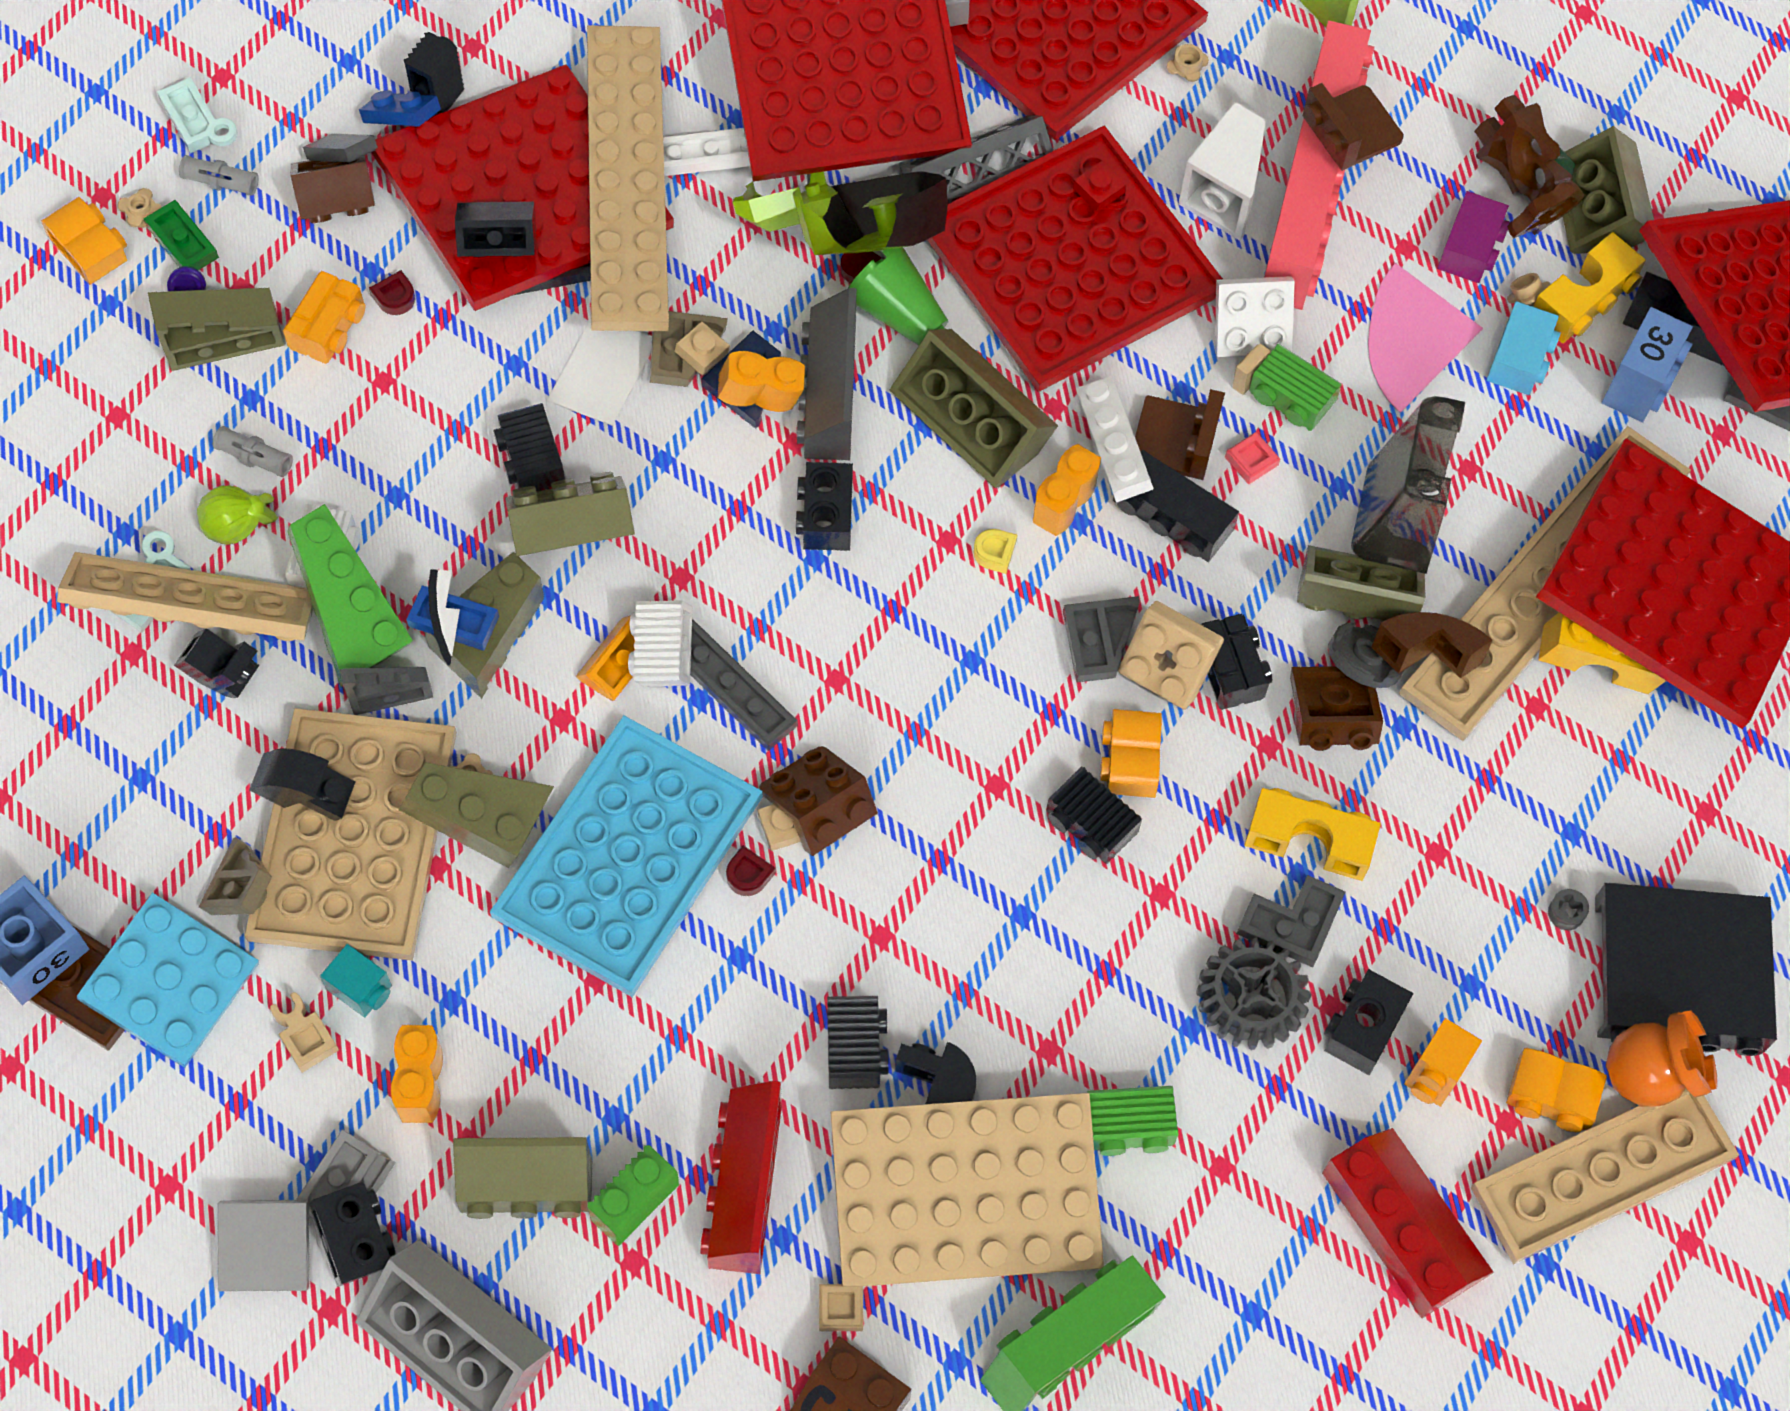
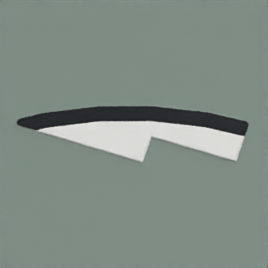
[428,569,460,666]

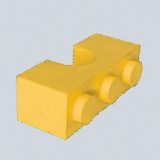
[1533,232,1646,344]
[1538,612,1666,694]
[1244,788,1381,881]

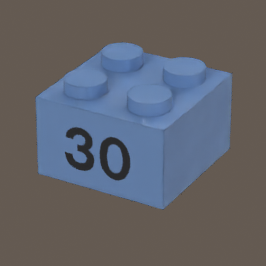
[1602,307,1693,423]
[0,875,89,1006]

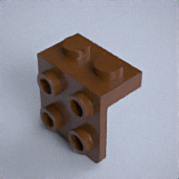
[1302,83,1404,171]
[759,746,878,856]

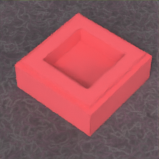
[1225,432,1280,484]

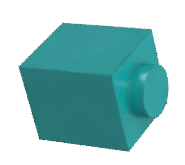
[320,944,392,1018]

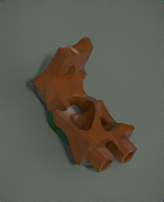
[1474,95,1584,239]

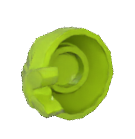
[197,485,278,545]

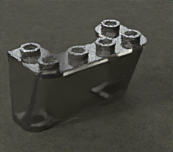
[1351,396,1466,574]

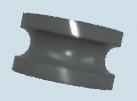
[1548,889,1589,931]

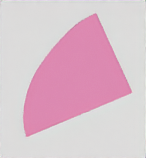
[1368,263,1483,413]

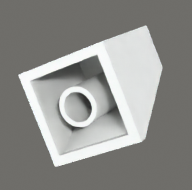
[1178,102,1266,241]

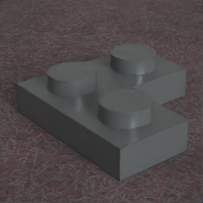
[1236,875,1346,968]

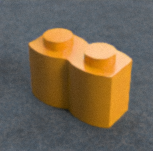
[41,197,128,285]
[718,351,805,412]
[1033,444,1101,536]
[1100,709,1162,798]
[391,1025,443,1123]
[1506,1048,1607,1133]

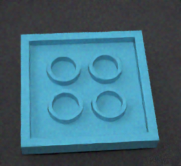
[77,892,259,1068]

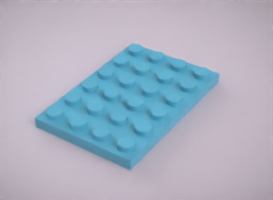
[490,715,763,998]

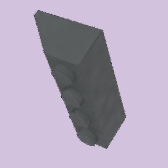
[797,288,857,461]

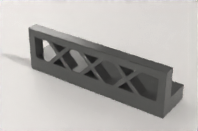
[900,115,1053,201]

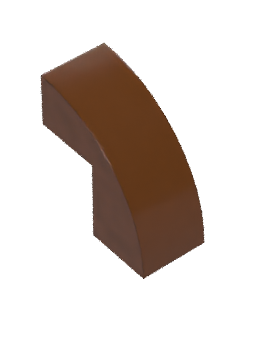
[1371,612,1493,678]

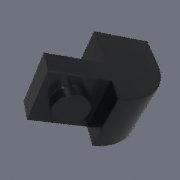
[174,628,259,698]
[249,748,356,821]
[895,1042,976,1104]

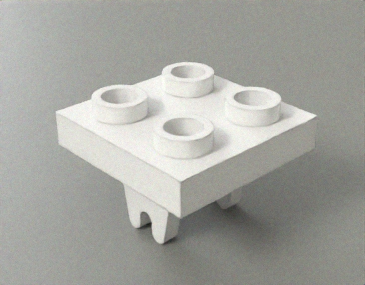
[1215,276,1295,357]

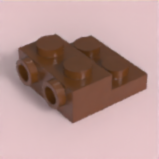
[1290,666,1383,751]

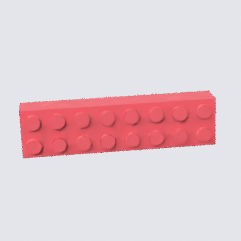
[1264,20,1375,310]

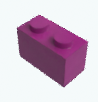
[1437,191,1510,283]

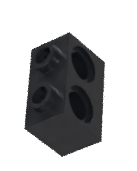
[796,462,853,551]

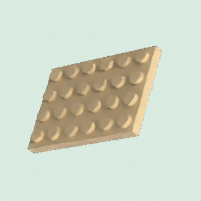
[245,708,457,961]
[830,1093,1104,1286]

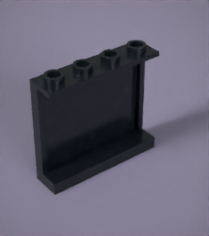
[1595,883,1777,1056]

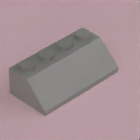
[355,1239,552,1411]

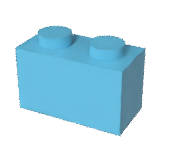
[1486,301,1561,395]

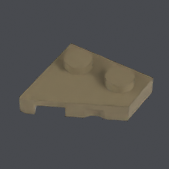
[649,311,728,387]
[199,837,272,915]

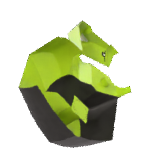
[733,171,948,255]

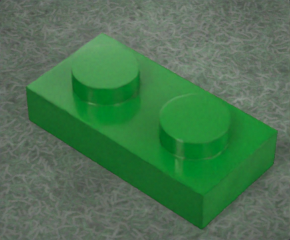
[143,200,219,270]

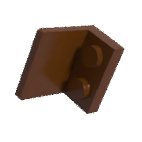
[1135,389,1225,480]

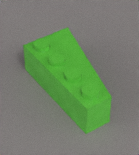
[287,504,413,688]
[980,1255,1166,1411]

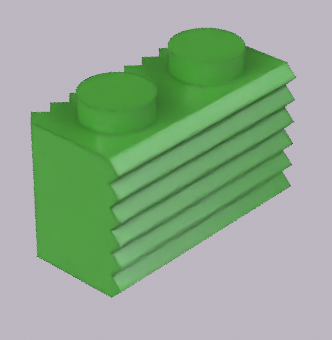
[1249,344,1342,431]
[1087,1086,1178,1156]
[588,1145,680,1246]

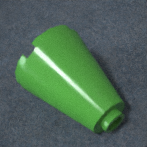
[848,247,948,345]

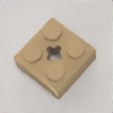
[1118,601,1224,710]

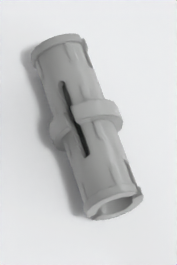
[179,155,258,195]
[212,426,293,477]

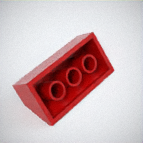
[700,1081,782,1274]
[1322,1128,1494,1319]

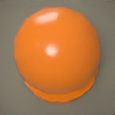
[1606,1010,1717,1107]

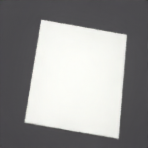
[546,320,652,426]

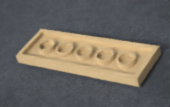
[57,552,313,641]
[1471,1088,1739,1265]

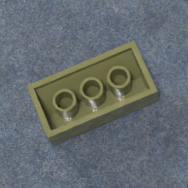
[889,329,1058,488]

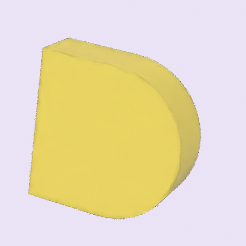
[973,529,1018,574]

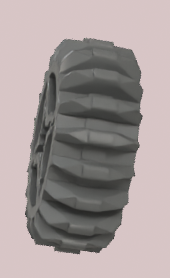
[1196,937,1311,1051]

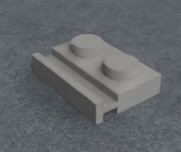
[296,1129,395,1219]

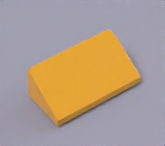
[576,615,635,701]

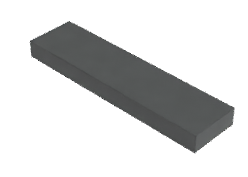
[690,619,798,751]

